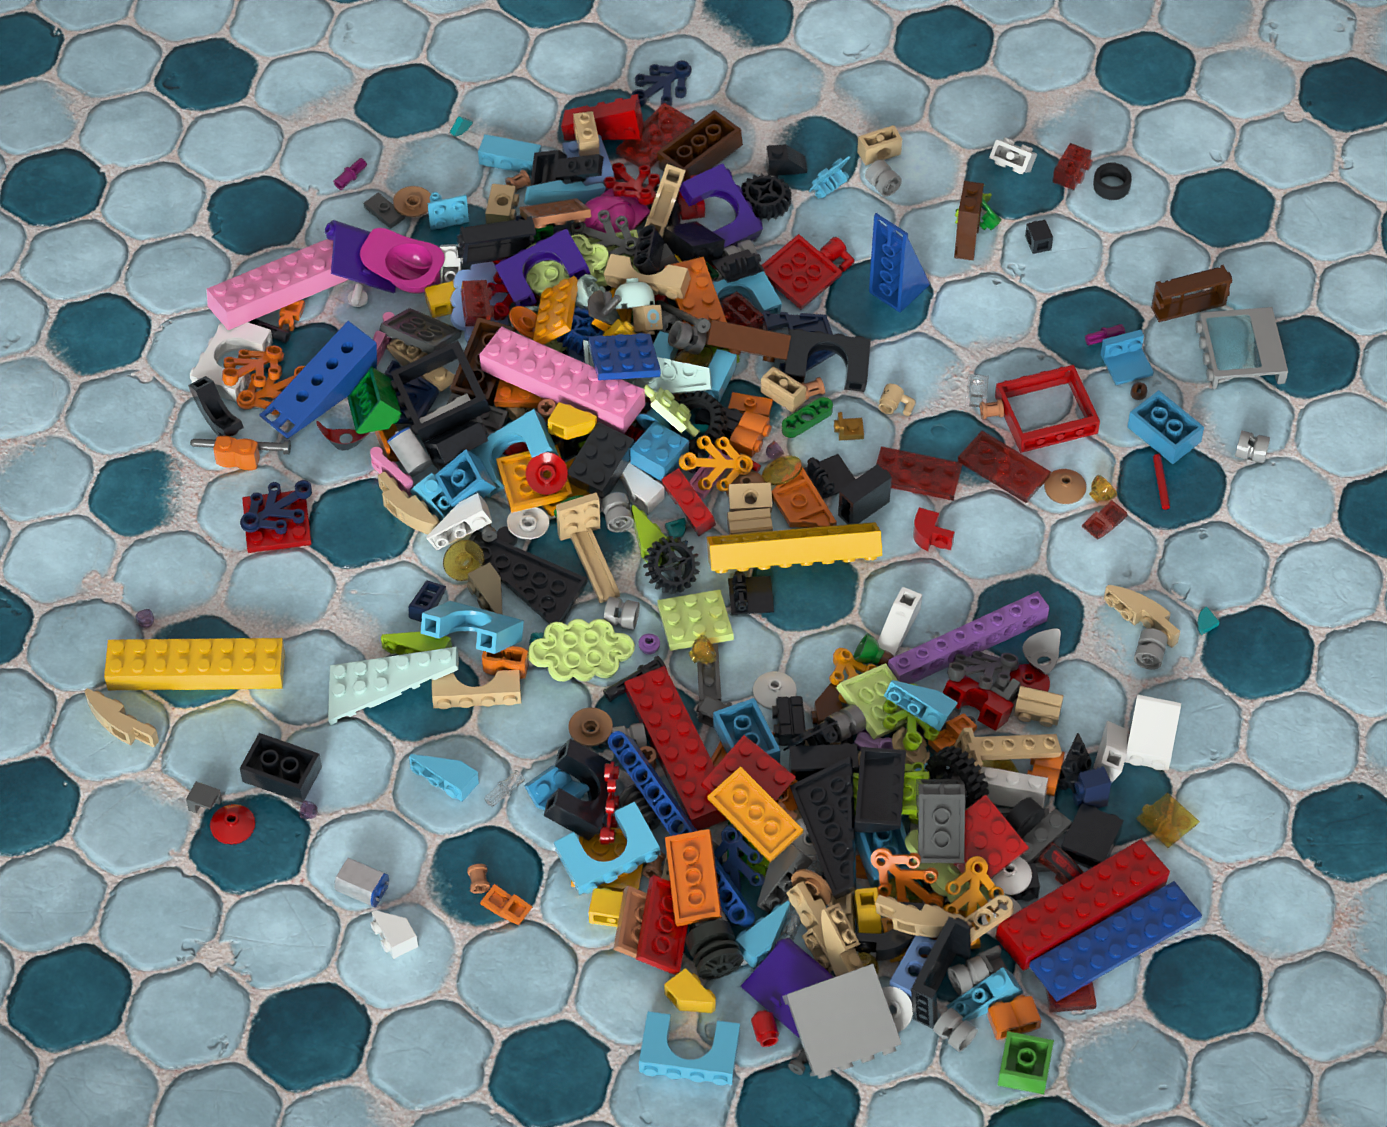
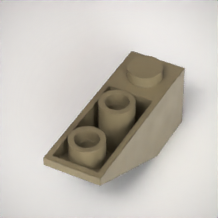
[467,563,503,615]

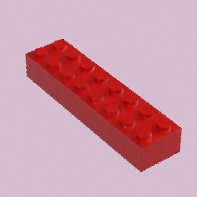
[624,666,728,831]
[995,839,1170,971]

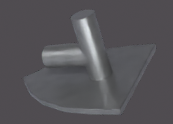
[588,290,622,325]

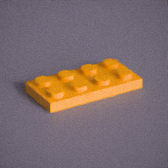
[533,276,578,345]
[707,766,803,862]

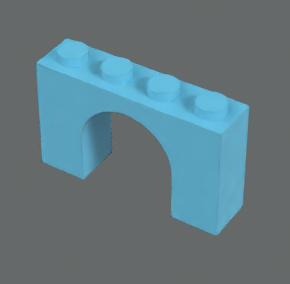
[713,271,782,321]
[653,331,737,402]
[470,409,559,498]
[421,601,524,654]
[554,802,661,895]
[639,1011,740,1085]

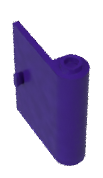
[325,220,396,294]
[741,938,834,1038]

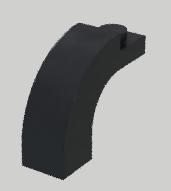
[188,376,244,436]
[855,902,924,961]

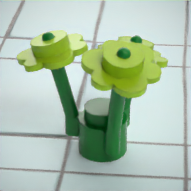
[955,185,1002,231]

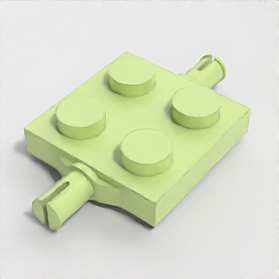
[642,384,699,438]

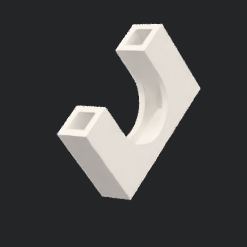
[190,322,273,402]

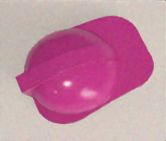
[576,188,650,238]
[360,228,445,294]

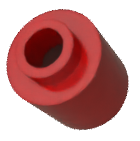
[751,1010,779,1047]

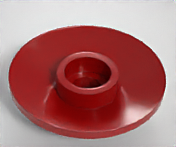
[526,452,568,495]
[1009,664,1050,699]
[210,804,255,844]

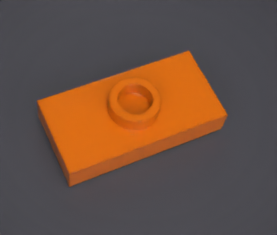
[728,392,773,418]

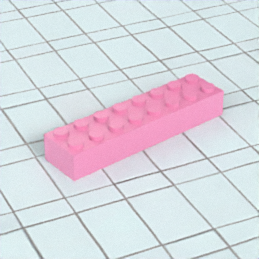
[207,239,349,330]
[480,326,645,434]

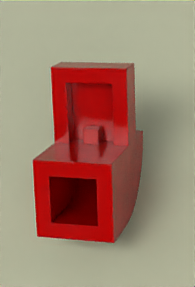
[913,507,955,551]

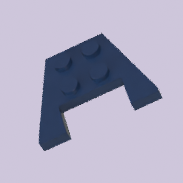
[762,311,836,372]
[384,360,439,424]

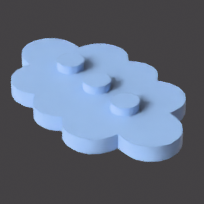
[450,262,511,343]

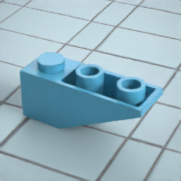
[410,473,454,522]
[884,680,958,732]
[409,754,479,802]
[736,900,790,969]
[947,967,1023,1021]

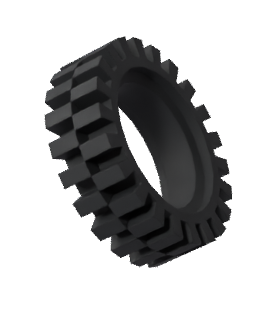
[671,391,728,457]
[925,746,989,809]

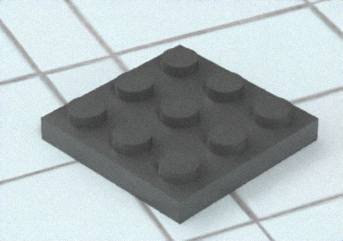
[379,308,462,354]

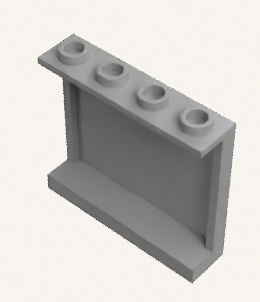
[782,964,902,1079]

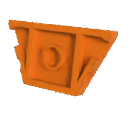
[772,463,837,528]

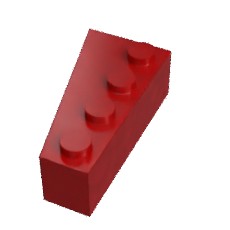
[561,94,644,141]

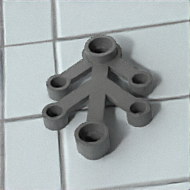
[570,210,638,257]
[947,651,1019,690]

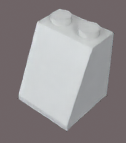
[1125,695,1181,771]

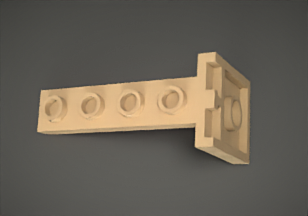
[556,493,620,603]
[954,728,1062,773]

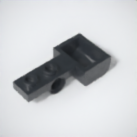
[530,150,604,186]

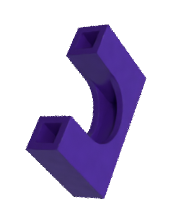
[679,163,763,248]
[494,228,591,307]

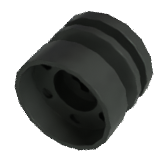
[685,920,744,980]

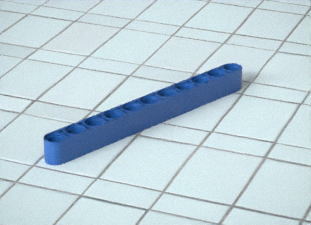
[608,731,755,928]

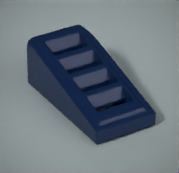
[408,580,446,622]

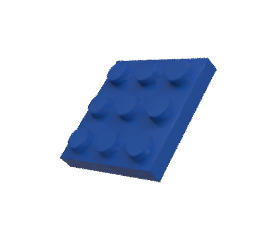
[588,333,661,380]

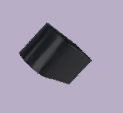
[633,225,664,275]

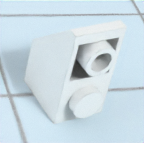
[440,244,462,284]
[370,910,418,959]

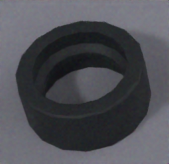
[1093,163,1132,200]
[1005,797,1045,838]

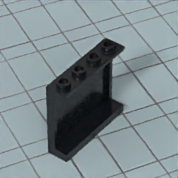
[911,917,971,1029]

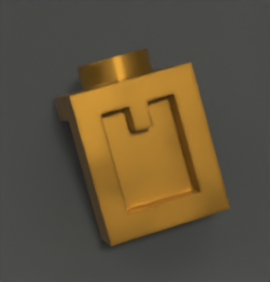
[834,412,864,441]

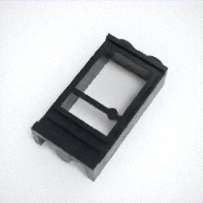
[456,216,536,266]

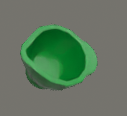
[853,633,884,665]

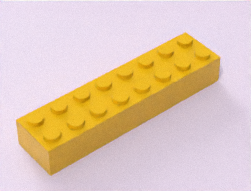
[706,522,882,573]
[104,638,285,690]

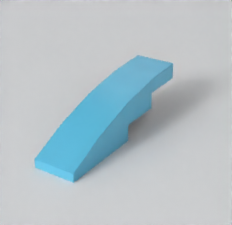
[524,180,606,205]

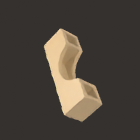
[645,164,686,237]
[603,254,691,299]
[432,670,521,709]

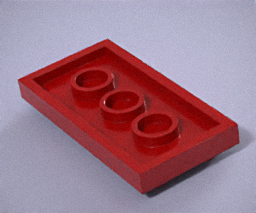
[636,875,688,975]

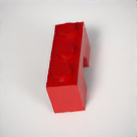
[661,468,716,536]
[943,675,1015,731]

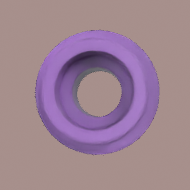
[638,634,660,655]

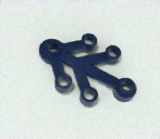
[631,60,692,108]
[240,480,312,534]
[714,824,765,913]

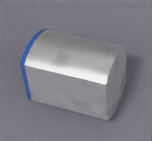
[387,427,433,478]
[335,858,389,907]

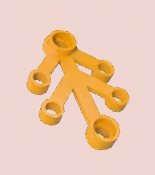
[679,436,753,492]
[829,648,876,704]
[943,856,1004,946]

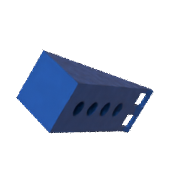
[869,213,930,312]
[259,321,377,439]

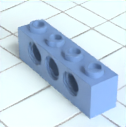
[889,936,936,1001]

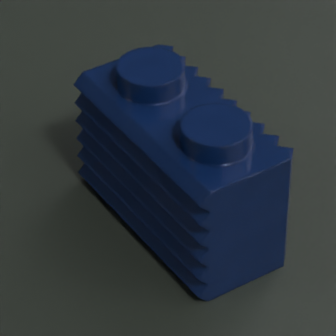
[1073,766,1112,808]

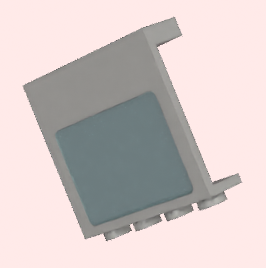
[1195,307,1288,389]

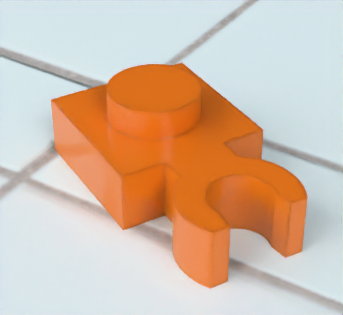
[278,300,305,331]

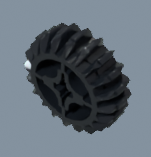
[741,173,792,222]
[643,536,700,594]

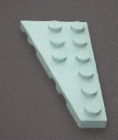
[583,340,712,397]
[328,647,459,725]

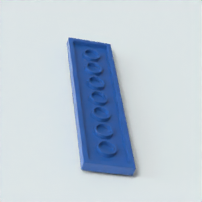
[1029,881,1202,1002]

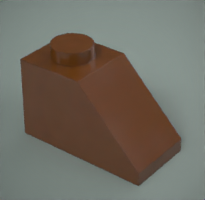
[811,683,843,726]

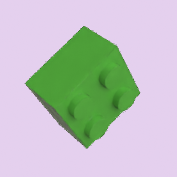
[998,1031,1054,1095]

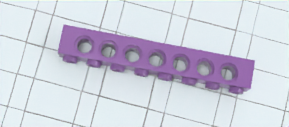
[888,591,1049,684]

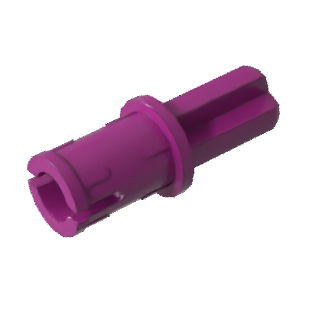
[333,158,367,190]
[1085,324,1125,345]

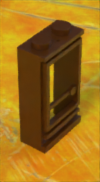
[954,181,984,261]
[1151,265,1232,322]

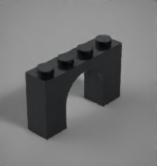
[784,329,871,392]
[544,739,611,841]

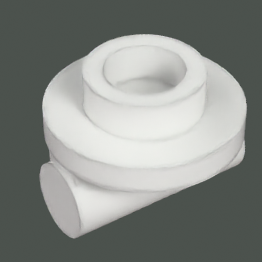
[348,284,368,307]

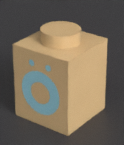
[632,305,663,335]

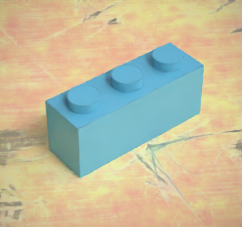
[478,134,542,175]

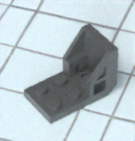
[916,779,965,863]

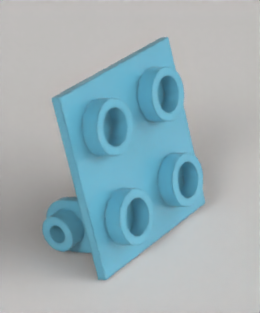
[809,156,850,199]
[427,192,469,230]

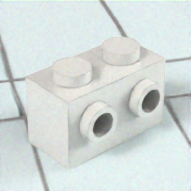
[989,137,1037,174]

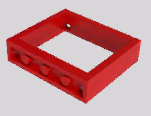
[995,365,1100,453]

